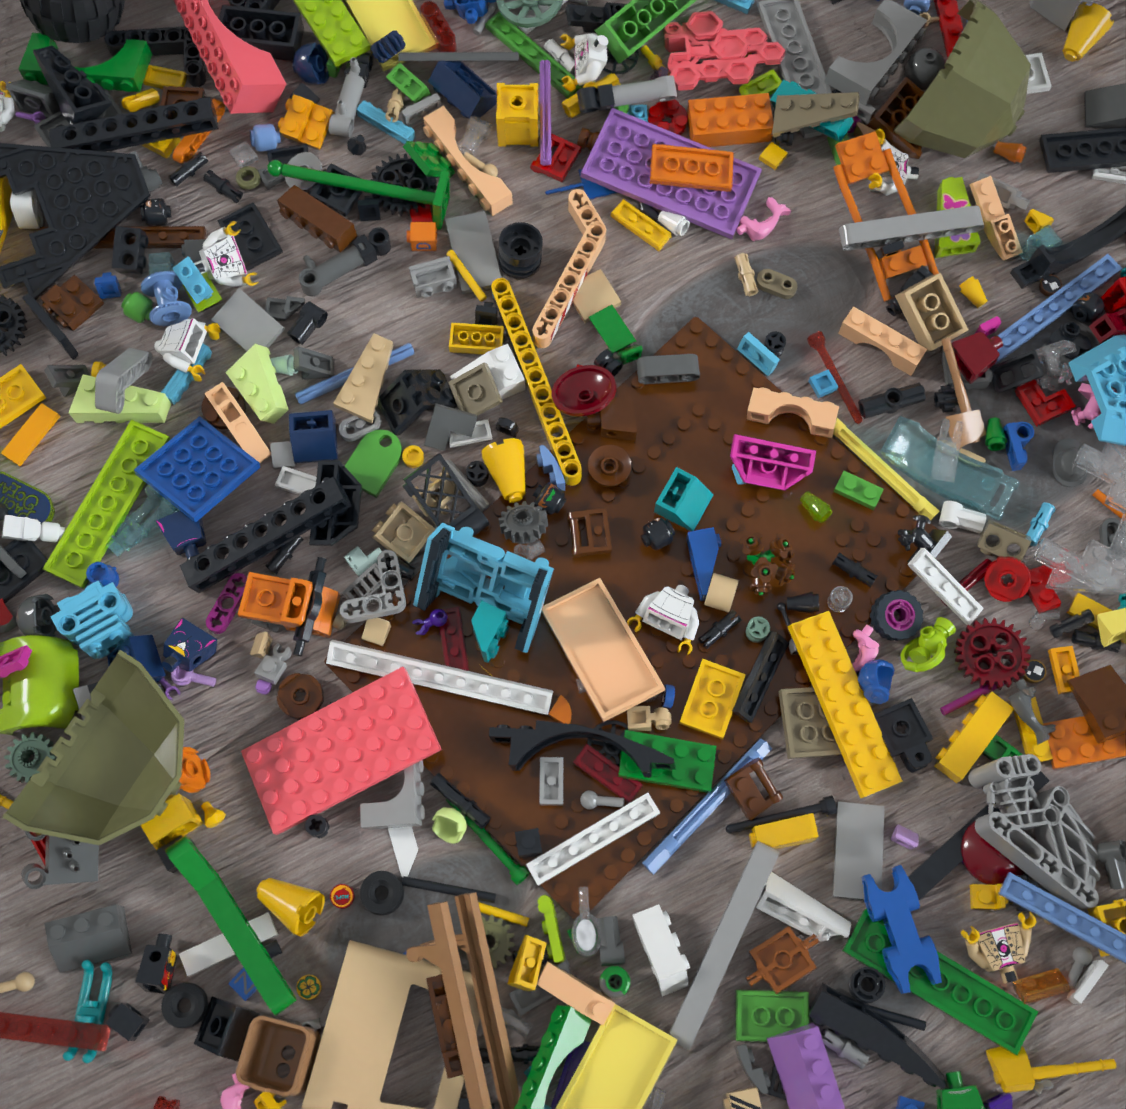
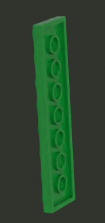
[842,909,1039,1055]

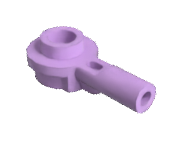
[171,666,216,687]

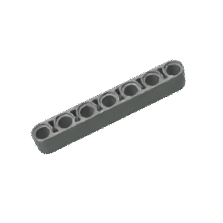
[839,206,984,251]

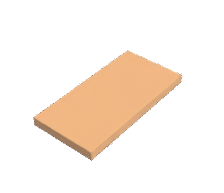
[541,578,665,722]

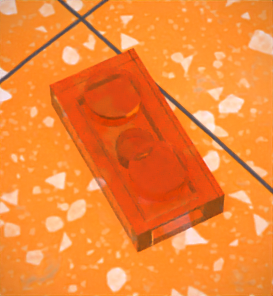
[1013,968,1070,1004]

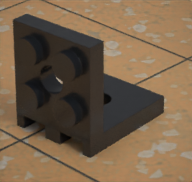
[378,369,457,435]

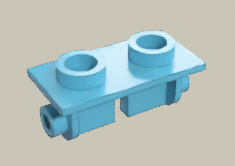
[172,256,213,304]

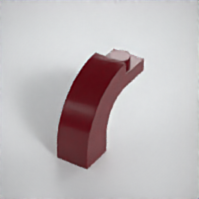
[1089,308,1126,343]

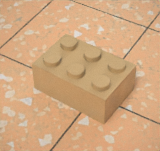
[895,273,968,351]

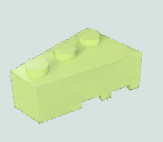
[226,344,289,424]

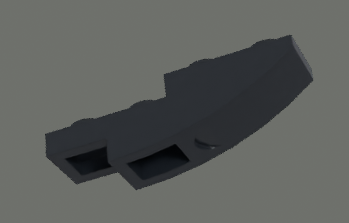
[565,2,627,33]

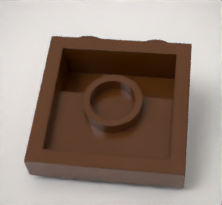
[40,274,104,331]

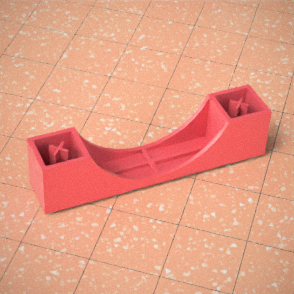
[174,0,286,114]

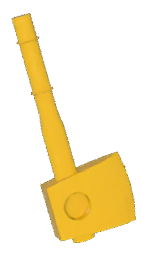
[985,1046,1116,1093]

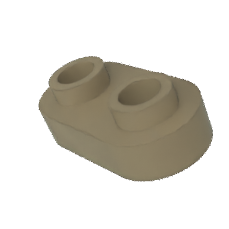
[756,269,797,299]

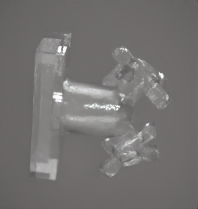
[1033,340,1076,391]

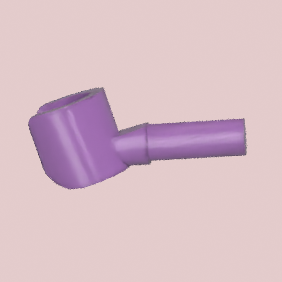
[16,111,46,124]
[160,677,180,701]
[255,679,272,694]

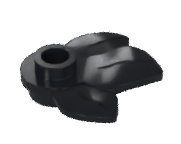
[1049,322,1091,359]

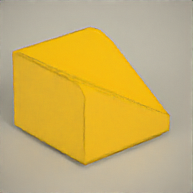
[1024,209,1054,236]

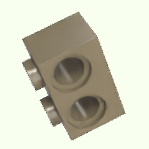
[977,519,1032,561]

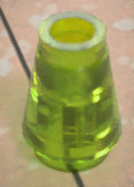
[800,491,833,523]

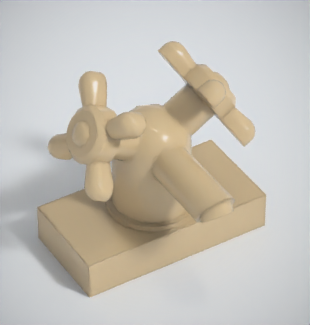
[412,472,460,517]

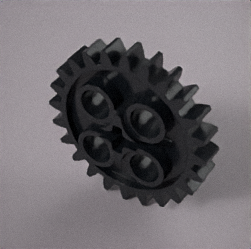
[371,153,437,217]
[0,295,27,356]

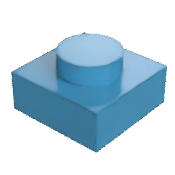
[808,369,838,399]

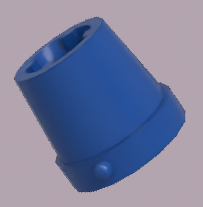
[86,562,119,587]

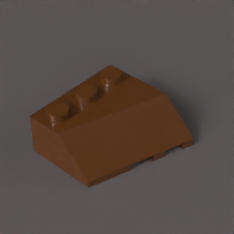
[866,77,924,159]

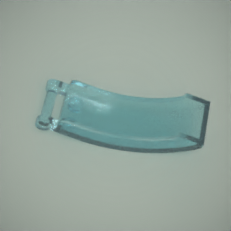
[881,416,1020,521]

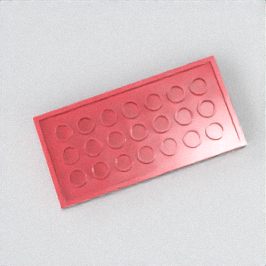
[241,667,442,835]

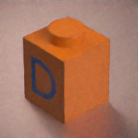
[407,222,437,251]

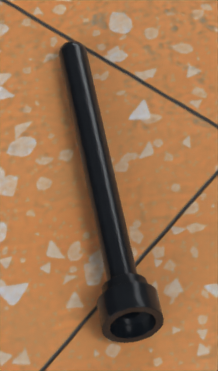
[726,795,837,834]

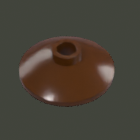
[588,445,632,486]

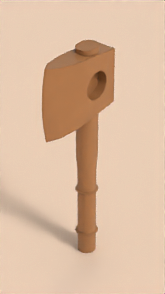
[941,337,986,450]

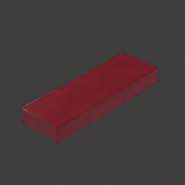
[440,607,469,671]
[573,743,643,804]

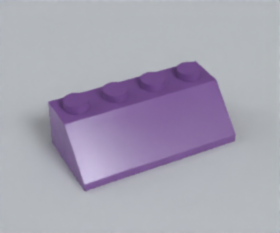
[767,1023,845,1109]

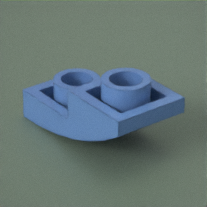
[536,445,565,491]

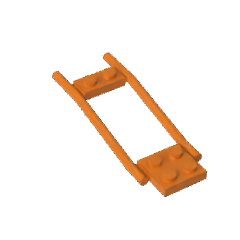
[833,131,939,302]

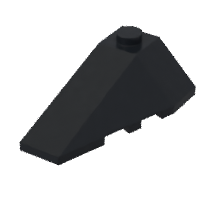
[33,46,112,125]

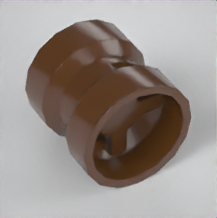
[577,127,600,151]

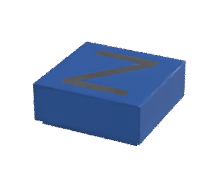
[228,967,257,1001]

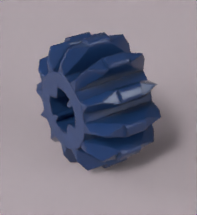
[371,30,406,63]

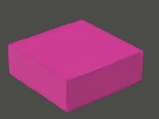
[975,316,1001,336]

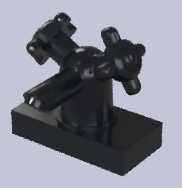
[898,515,952,563]

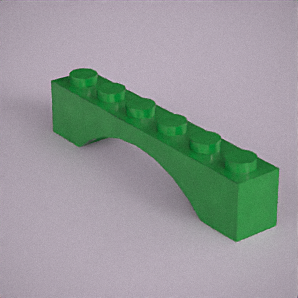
[514,1005,592,1109]

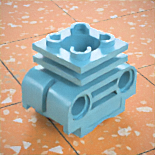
[50,581,134,660]

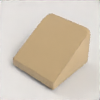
[362,618,391,647]
[250,632,273,659]

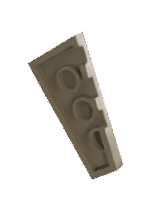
[772,92,860,137]

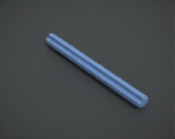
[295,343,414,404]

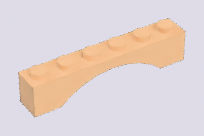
[423,105,513,216]

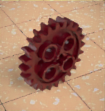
[954,618,1031,690]

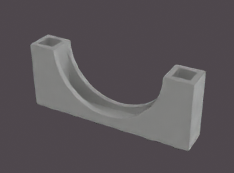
[824,0,927,106]

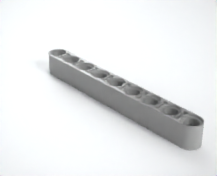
[668,841,780,1050]

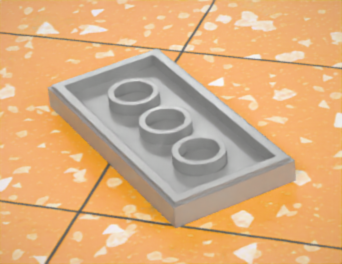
[445,211,501,294]
[832,802,885,900]

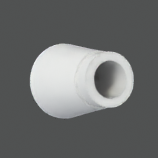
[658,211,690,236]

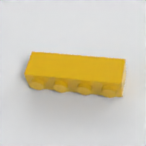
[934,691,1014,784]

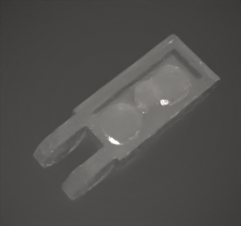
[931,419,963,483]

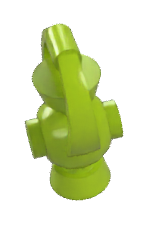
[901,617,956,673]

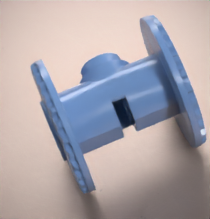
[141,271,192,326]

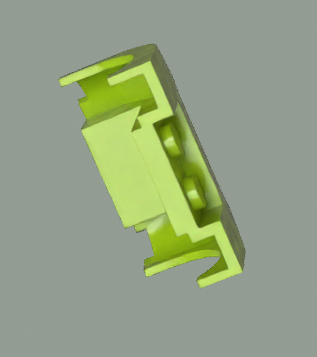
[0,635,79,735]

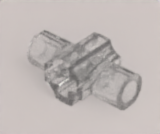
[514,539,545,561]

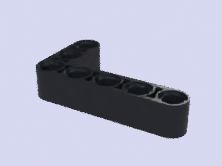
[104,26,206,87]

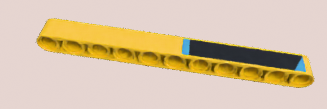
[491,278,582,486]

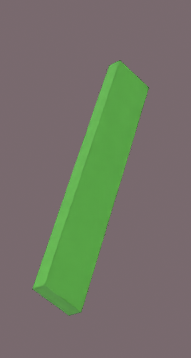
[485,12,582,99]

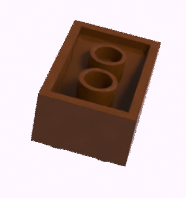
[1067,665,1126,744]

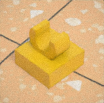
[253,1092,287,1109]

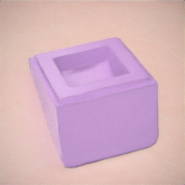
[890,825,919,850]

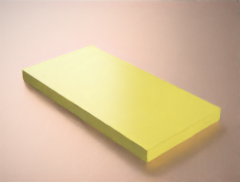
[345,0,437,72]
[555,1004,678,1109]

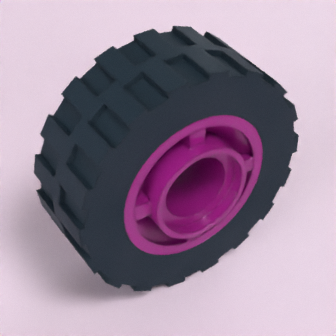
[870,590,924,641]

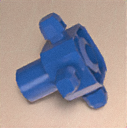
[444,0,497,24]

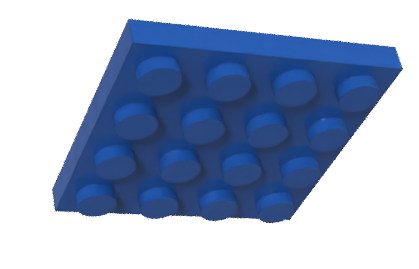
[134,416,261,523]

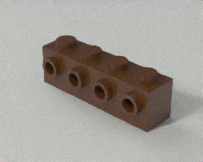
[277,185,357,253]

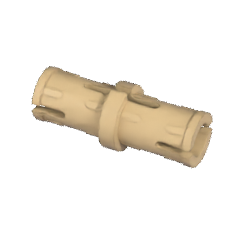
[385,89,405,123]
[735,253,758,296]

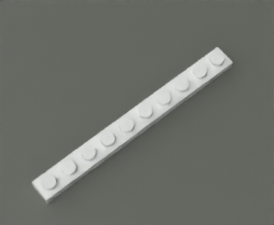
[326,640,553,715]

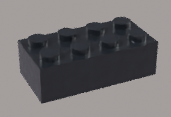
[219,5,304,61]

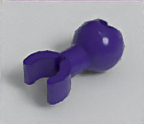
[412,609,447,635]

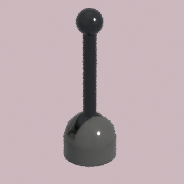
[777,602,799,655]

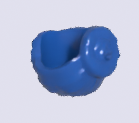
[858,659,895,705]

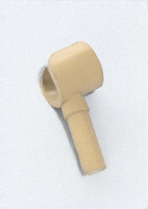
[919,12,939,28]

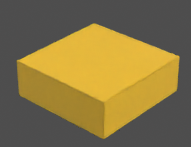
[759,142,788,170]

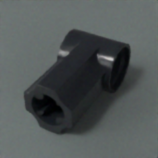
[287,301,328,345]

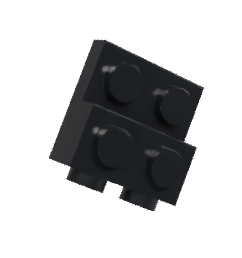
[309,163,362,217]

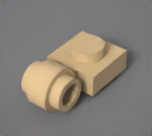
[627,706,671,731]

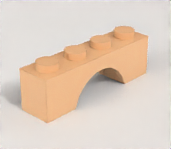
[838,306,927,376]
[747,387,839,438]

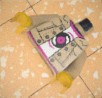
[961,912,1036,984]

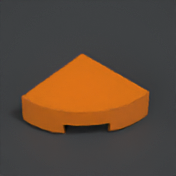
[549,695,572,724]

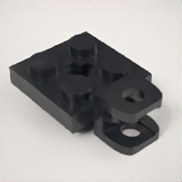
[874,698,933,773]

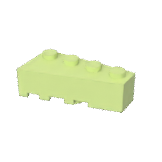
[69,374,171,423]

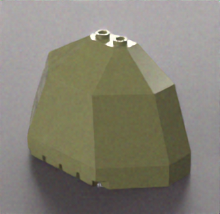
[893,0,1031,158]
[2,650,185,845]

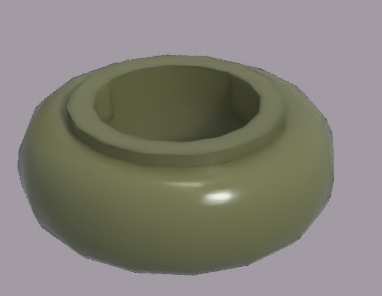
[236,166,261,190]

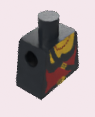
[135,933,177,994]

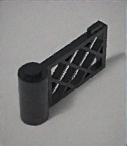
[403,453,490,537]

